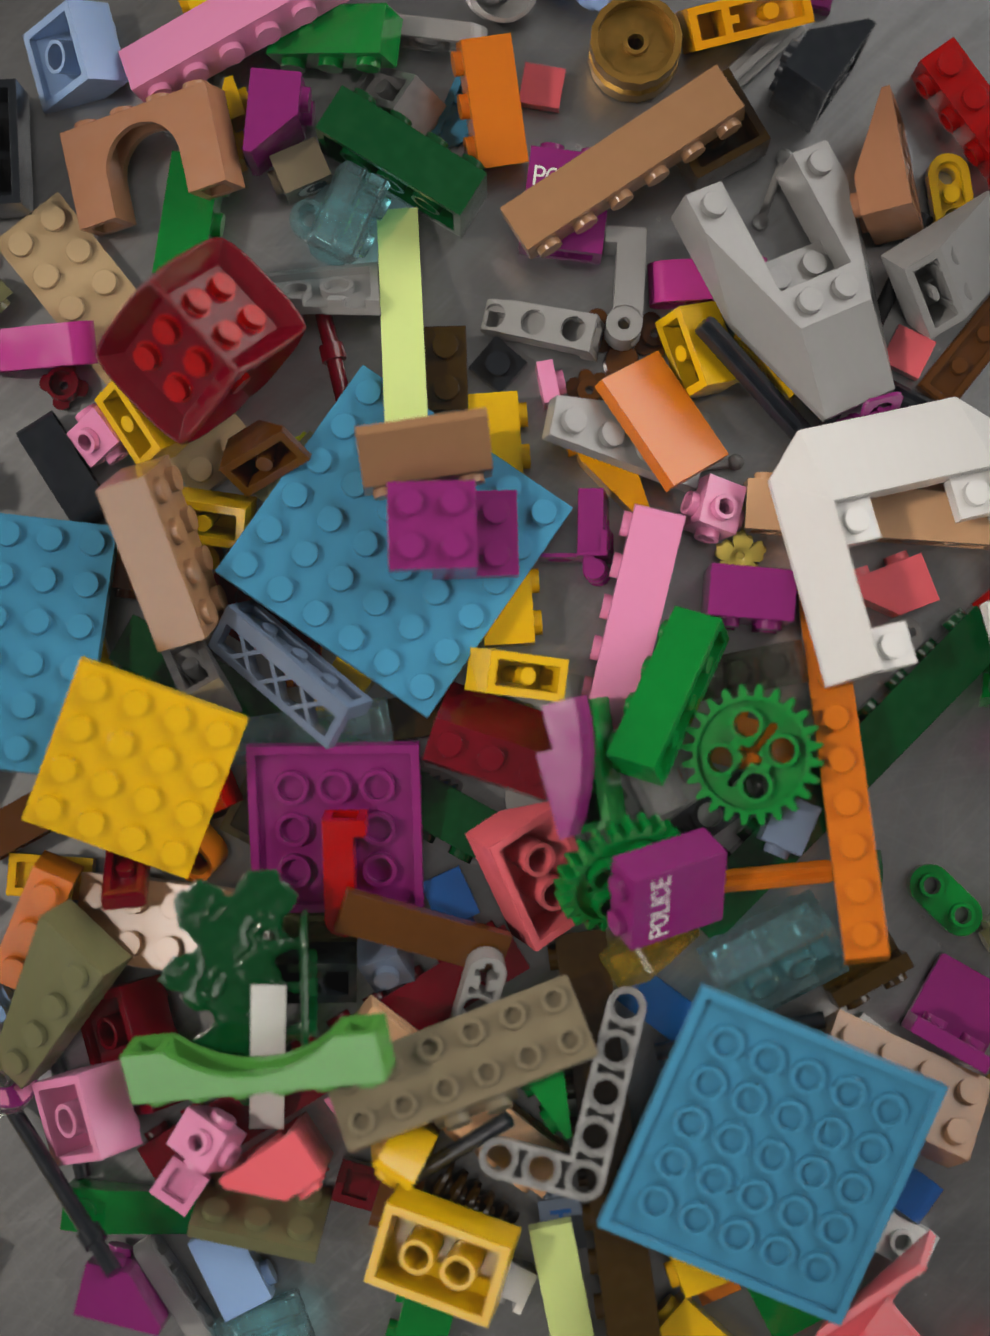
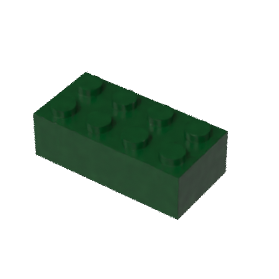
[315,85,488,238]

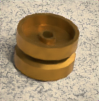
[588,0,683,103]

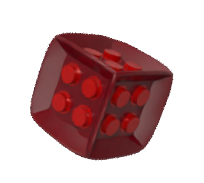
[96,237,306,444]

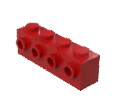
[910,37,990,189]

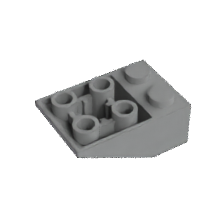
[880,191,990,339]

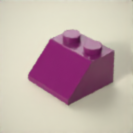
[243,67,315,176]
[73,1241,172,1336]

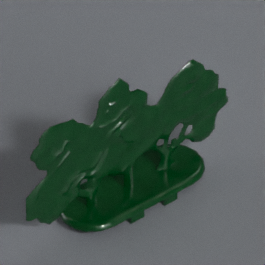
[157,870,318,1106]

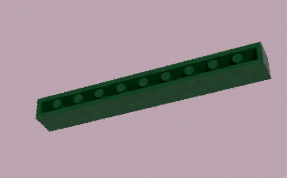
[699,605,990,944]
[109,614,497,864]

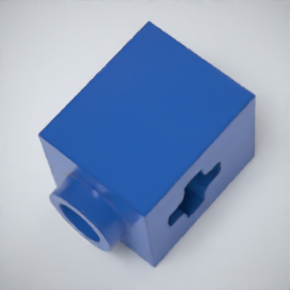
[424,865,481,922]

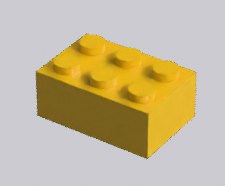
[363,1184,522,1328]

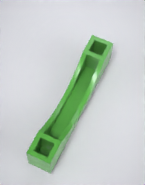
[120,1013,396,1107]

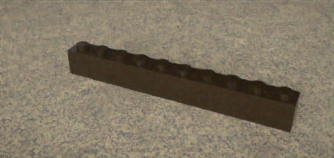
[547,929,661,1336]

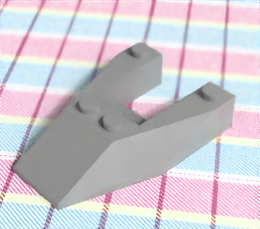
[671,140,895,422]

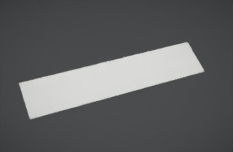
[249,985,287,1129]

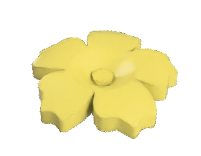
[714,530,766,567]

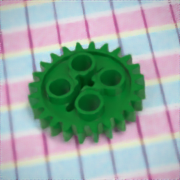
[681,684,825,826]
[553,812,681,931]

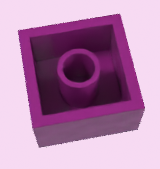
[700,563,797,635]

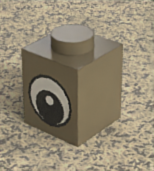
[267,137,335,205]

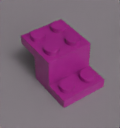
[387,480,519,580]

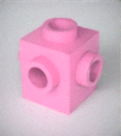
[66,403,129,468]
[681,473,747,544]
[166,1105,247,1175]

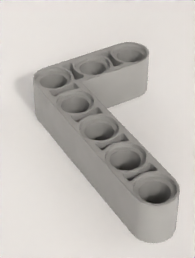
[479,987,646,1201]

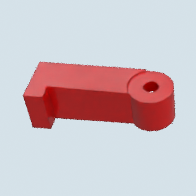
[322,809,369,937]

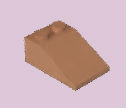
[850,85,924,245]

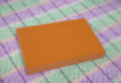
[594,351,729,492]

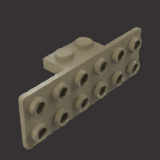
[328,975,598,1153]

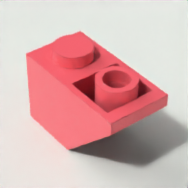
[854,550,940,618]

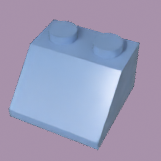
[23,0,128,113]

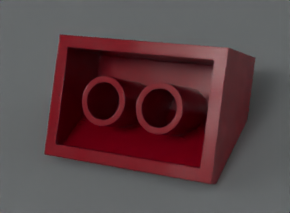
[422,682,552,802]
[81,974,187,1116]

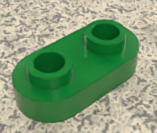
[906,864,983,936]

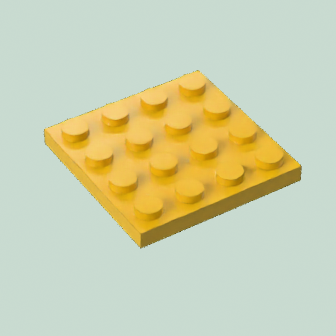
[21,656,249,879]

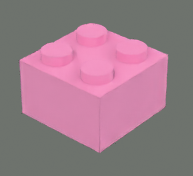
[31,1060,143,1166]

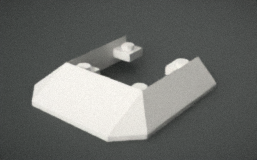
[768,397,990,688]

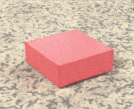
[520,62,566,113]
[887,324,937,382]

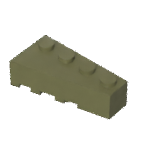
[0,899,132,1089]

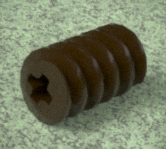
[427,1162,520,1225]

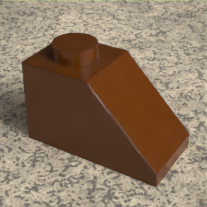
[219,420,312,497]

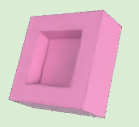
[535,359,567,411]
[149,1153,211,1217]

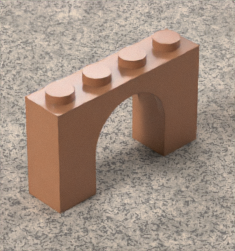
[60,79,245,237]

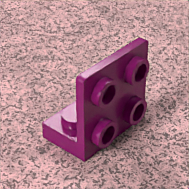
[900,953,990,1074]

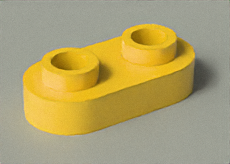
[925,153,974,224]

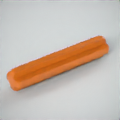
[724,859,833,893]

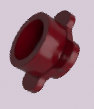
[39,366,89,411]

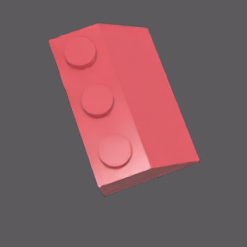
[465,801,580,952]
[219,1111,334,1201]

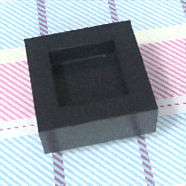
[469,336,527,392]

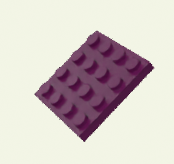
[246,741,425,913]

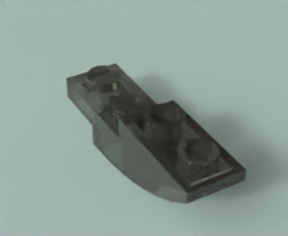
[702,639,809,702]

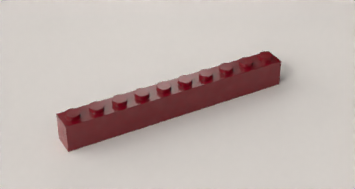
[137,920,530,1181]

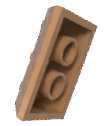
[355,407,493,501]

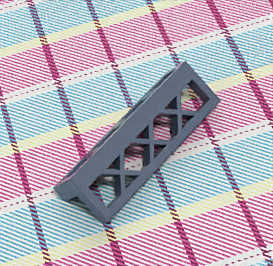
[208,600,374,749]

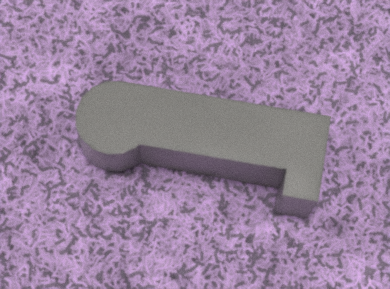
[603,225,647,351]
[480,299,605,362]

